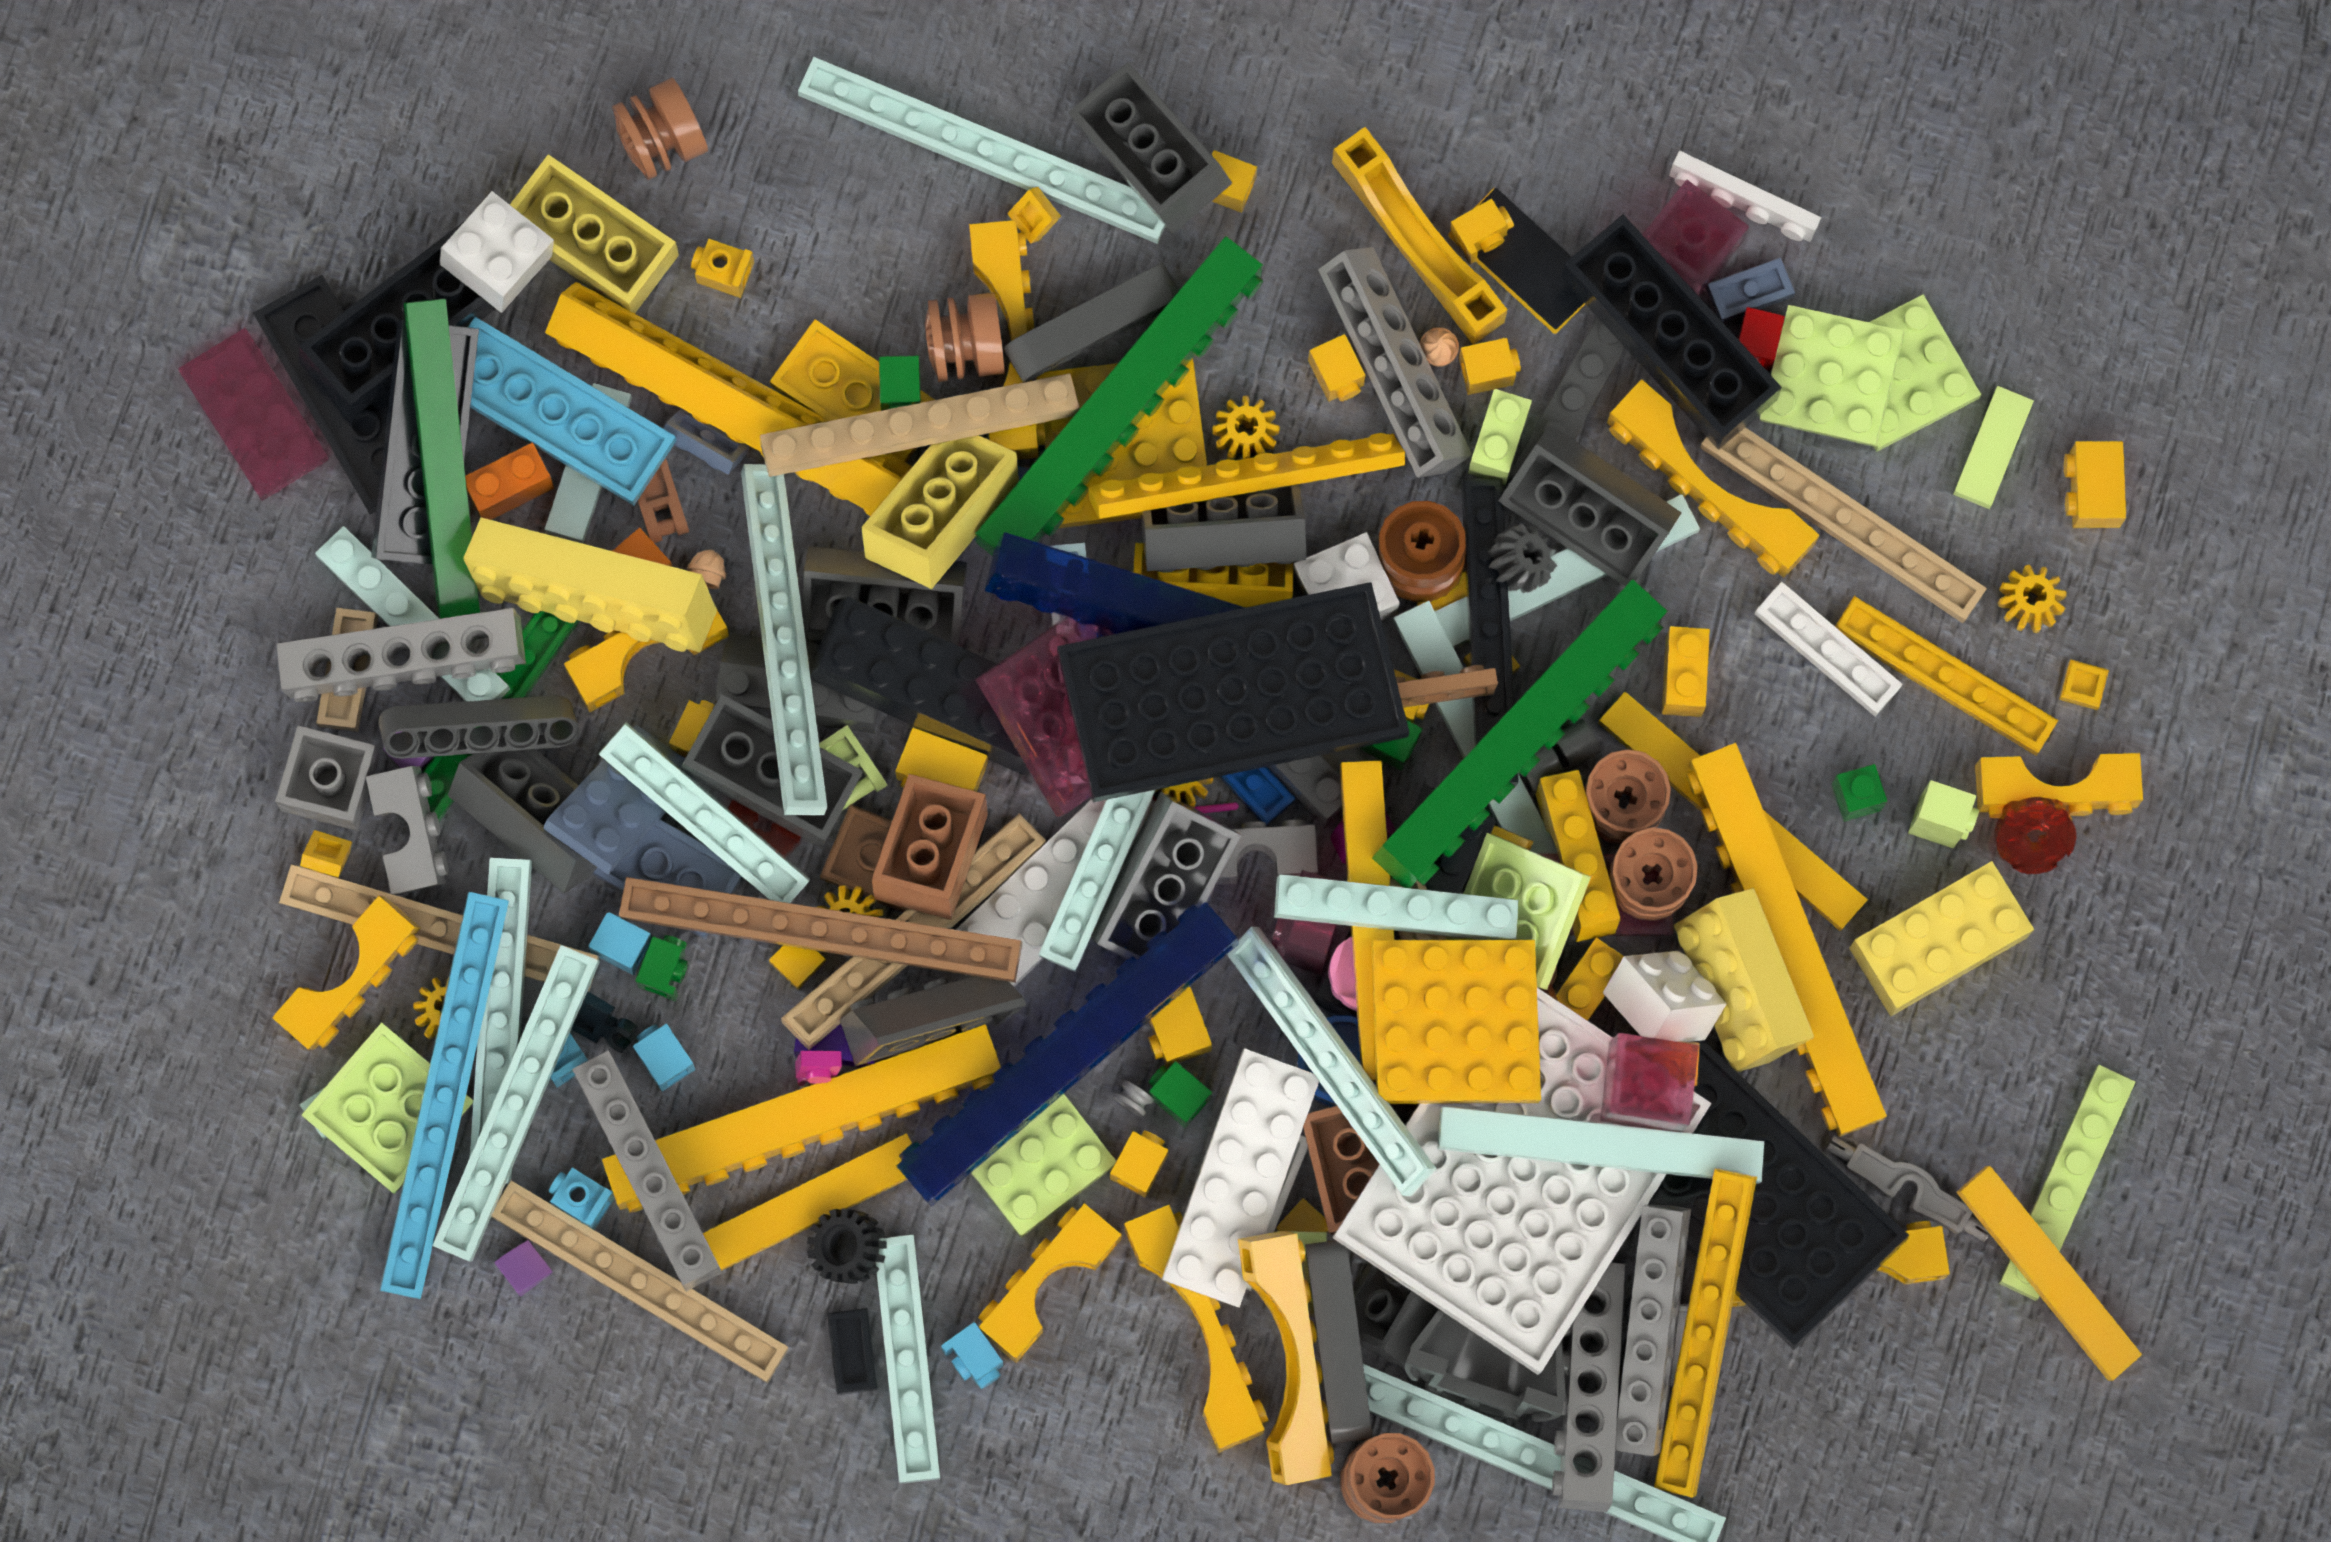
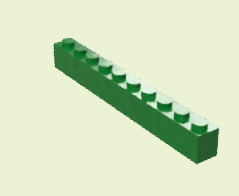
[975,236,1263,572]
[1372,579,1668,888]

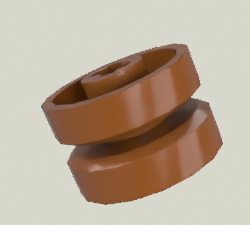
[1378,501,1466,602]

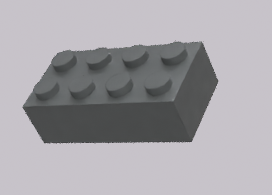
[1068,62,1232,234]
[1141,484,1306,573]
[681,693,863,848]

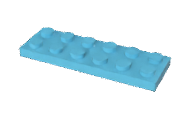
[468,317,677,506]

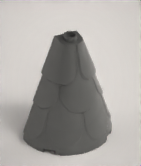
[1405,1309,1566,1422]

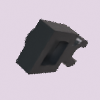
[572,991,637,1053]

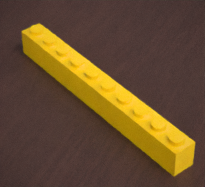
[545,282,912,516]
[1686,743,1887,1137]
[602,1024,1002,1213]

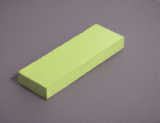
[1953,386,2034,509]

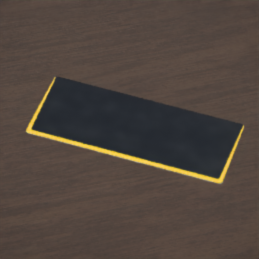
[1448,188,1585,334]

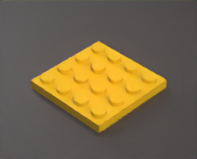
[1036,358,1207,528]
[1371,940,1541,1104]

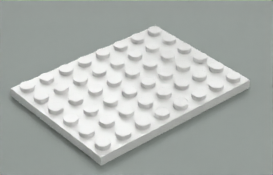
[1332,988,1711,1375]

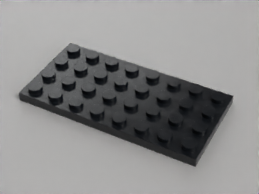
[1057,582,1410,803]
[1647,1040,1909,1350]

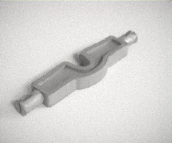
[1826,1135,1989,1243]

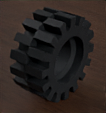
[807,1209,887,1284]

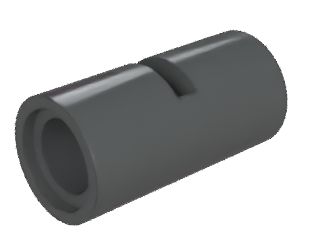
[1518,718,1601,792]

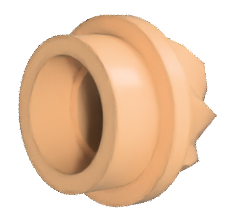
[1420,327,1459,367]
[687,550,727,589]

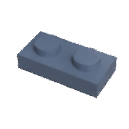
[1706,258,1795,323]
[664,408,750,475]

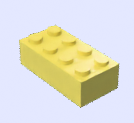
[510,154,679,313]
[861,435,1019,589]
[1849,861,2034,1017]
[1674,888,1814,1072]

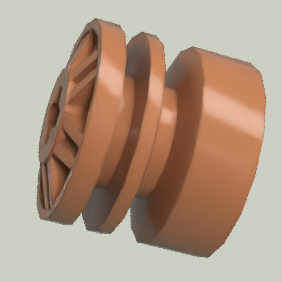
[612,77,708,180]
[924,292,1005,382]
[1584,749,1671,845]
[1608,827,1698,921]
[1340,1433,1435,1524]

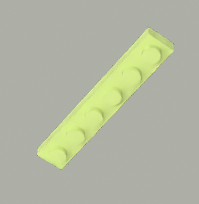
[1999,1065,2135,1301]

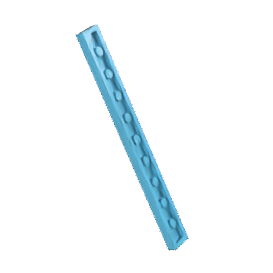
[380,892,509,1299]

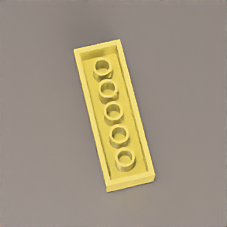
[463,517,717,652]

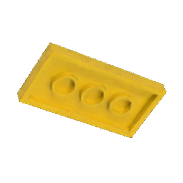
[769,319,935,463]

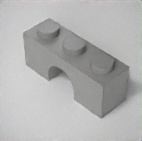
[366,766,449,895]
[1216,820,1318,885]

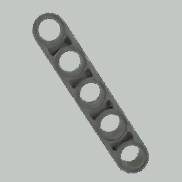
[1003,263,1180,383]
[378,695,580,759]
[1305,1240,1373,1444]

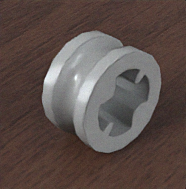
[1113,1080,1154,1117]

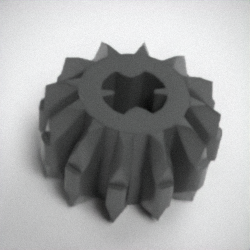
[1488,524,1558,593]

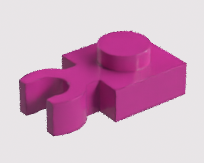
[795,1051,842,1086]

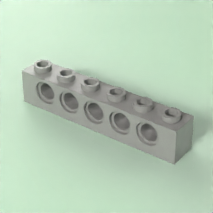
[1318,247,1472,478]
[277,608,526,702]
[572,1050,722,1292]
[1615,1203,1691,1456]
[1552,1263,1625,1512]

